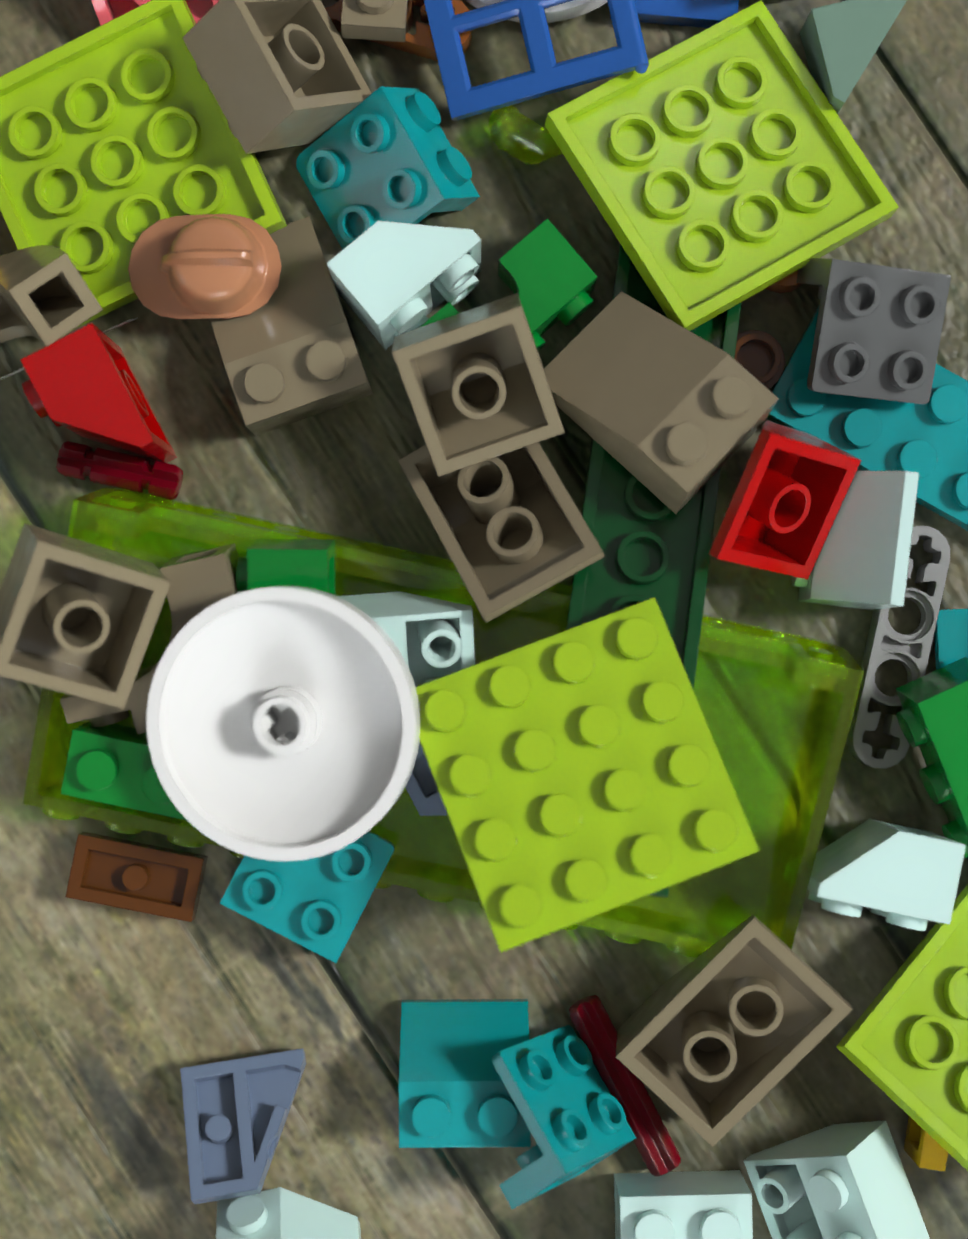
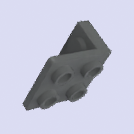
[796,258,951,404]

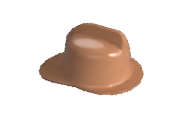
[128,214,282,320]

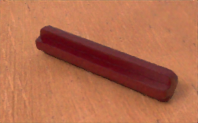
[569,995,681,1177]

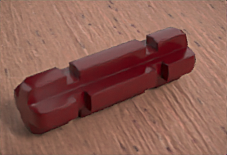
[56,441,183,500]

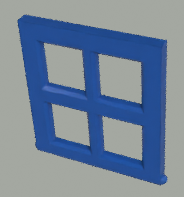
[424,0,649,121]

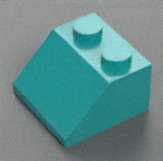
[399,999,531,1148]

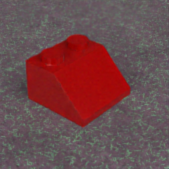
[20,323,177,463]
[709,420,861,580]

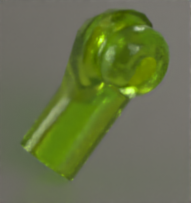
[488,105,562,164]

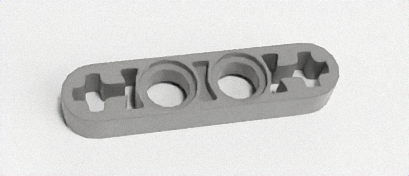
[846,526,950,769]

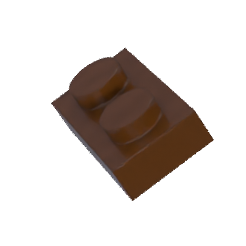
[65,832,208,922]

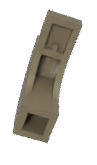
[0,245,103,347]
[60,543,239,735]

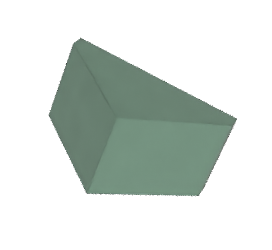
[800,0,907,114]

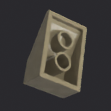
[210,216,373,436]
[544,291,778,514]
[398,442,605,623]
[616,915,853,1147]

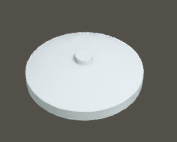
[146,586,420,861]

